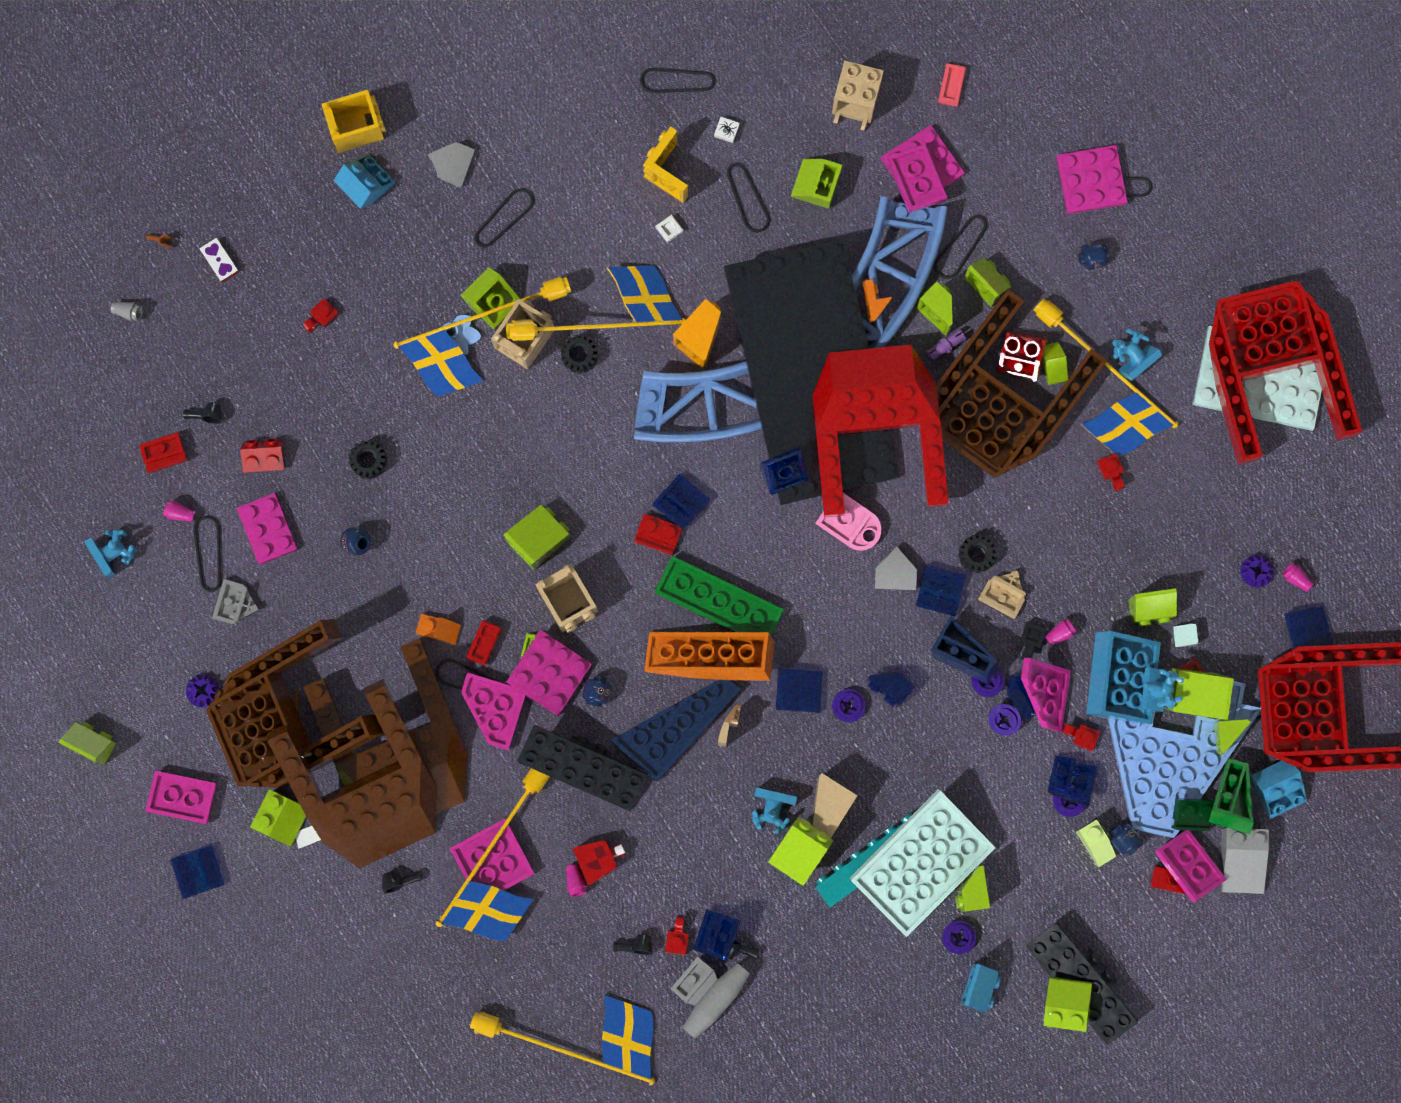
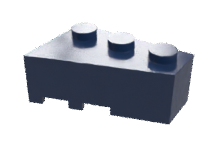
[931,616,998,685]

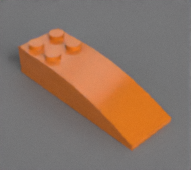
[644,632,775,681]

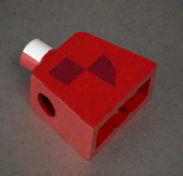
[573,840,626,886]

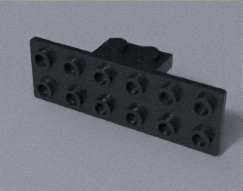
[517,725,648,811]
[1026,922,1139,1045]

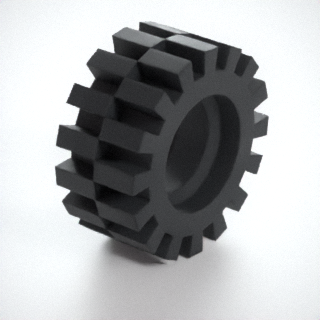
[561,334,598,374]
[348,440,387,479]
[958,534,997,573]

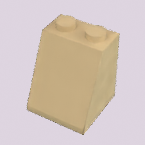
[811,773,857,838]

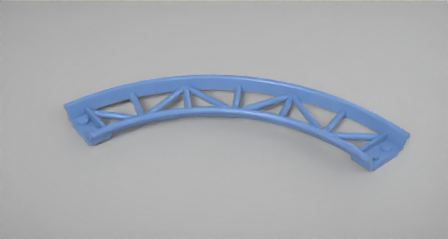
[634,196,948,442]

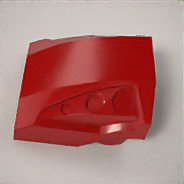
[997,332,1048,381]

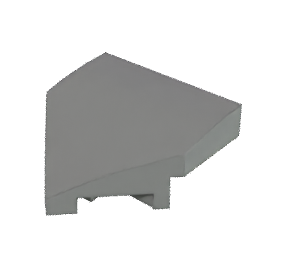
[428,142,475,188]
[874,546,917,590]
[212,579,258,624]

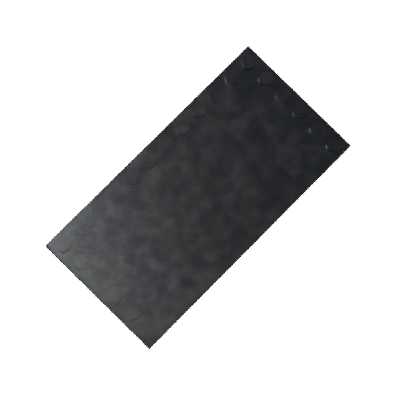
[723,239,899,506]

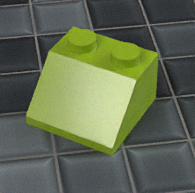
[964,258,1011,307]
[460,267,520,329]
[917,282,953,336]
[1128,588,1177,627]
[58,721,116,765]
[250,789,306,846]
[955,866,990,912]
[1044,977,1092,1032]

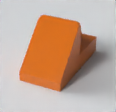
[862,279,892,323]
[415,614,461,645]

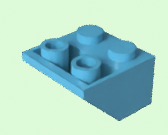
[333,154,395,209]
[1251,761,1307,819]

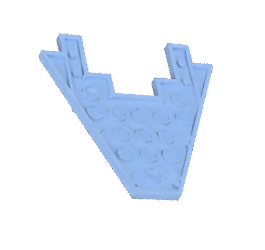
[1107,681,1261,838]

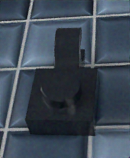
[1020,622,1046,660]

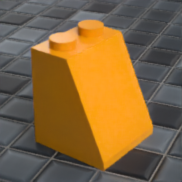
[673,299,721,370]

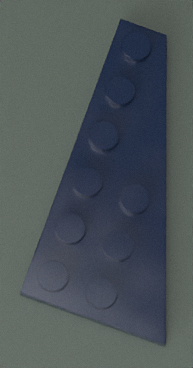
[611,680,741,782]

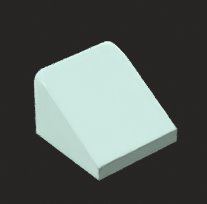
[1173,624,1198,647]

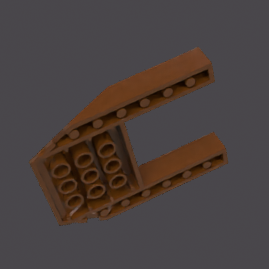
[936,289,1108,478]
[206,619,384,788]
[304,639,468,814]
[267,679,437,869]

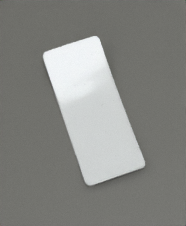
[296,826,321,849]

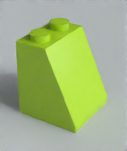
[504,505,570,571]
[1166,668,1234,720]
[768,817,833,886]

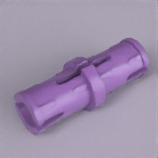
[925,329,966,362]

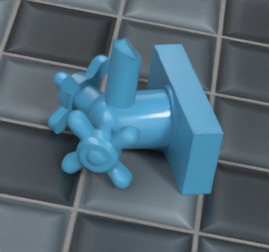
[1112,329,1162,381]
[84,529,137,579]
[1142,667,1184,712]
[752,787,797,834]

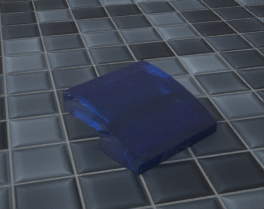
[652,474,711,530]
[915,565,966,617]
[1284,606,1334,649]
[776,669,823,713]
[1047,755,1097,805]
[170,845,224,900]
[693,909,741,961]

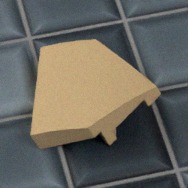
[978,571,1026,619]
[718,705,741,747]

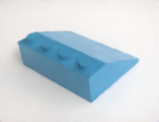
[1086,631,1161,724]

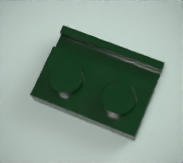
[1171,798,1215,831]

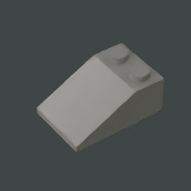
[1221,828,1269,894]

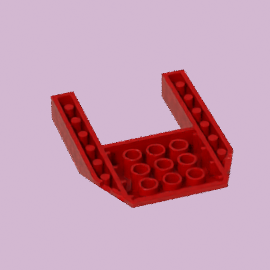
[1209,281,1362,465]
[813,345,949,518]
[1258,642,1401,772]

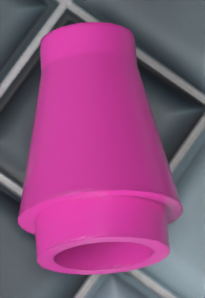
[163,500,195,522]
[1282,563,1314,592]
[1045,619,1077,646]
[566,864,587,897]

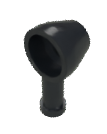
[183,402,222,424]
[382,871,421,894]
[613,935,653,955]
[720,937,759,960]

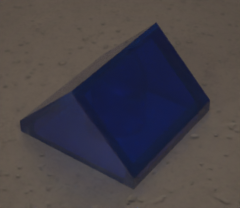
[759,447,809,495]

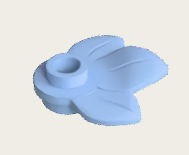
[442,315,481,355]

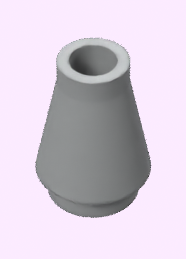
[111,301,143,322]

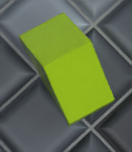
[1042,342,1068,386]
[1214,719,1251,755]

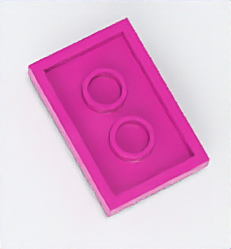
[887,144,947,213]
[237,493,298,565]
[145,771,217,825]
[1155,830,1227,903]

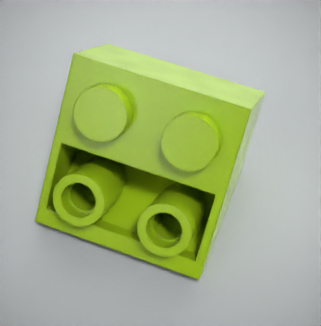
[791,159,842,209]

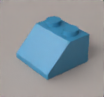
[960,964,1001,1013]

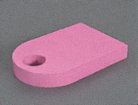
[815,493,881,550]

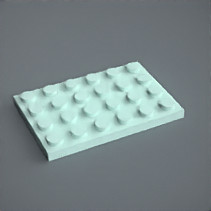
[1192,326,1322,431]
[849,789,995,937]

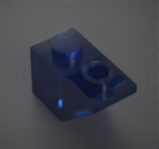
[866,673,915,707]
[1006,675,1035,722]

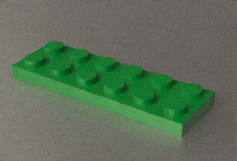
[654,556,784,635]

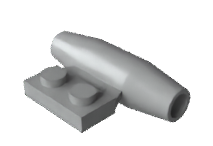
[671,957,750,1039]

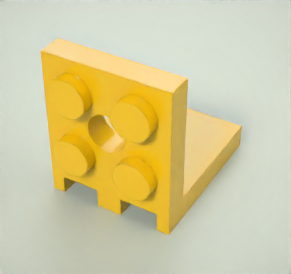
[643,126,688,203]

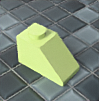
[1076,820,1116,868]

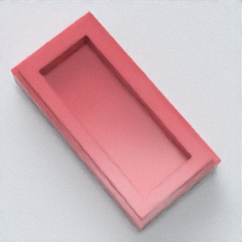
[938,63,966,107]

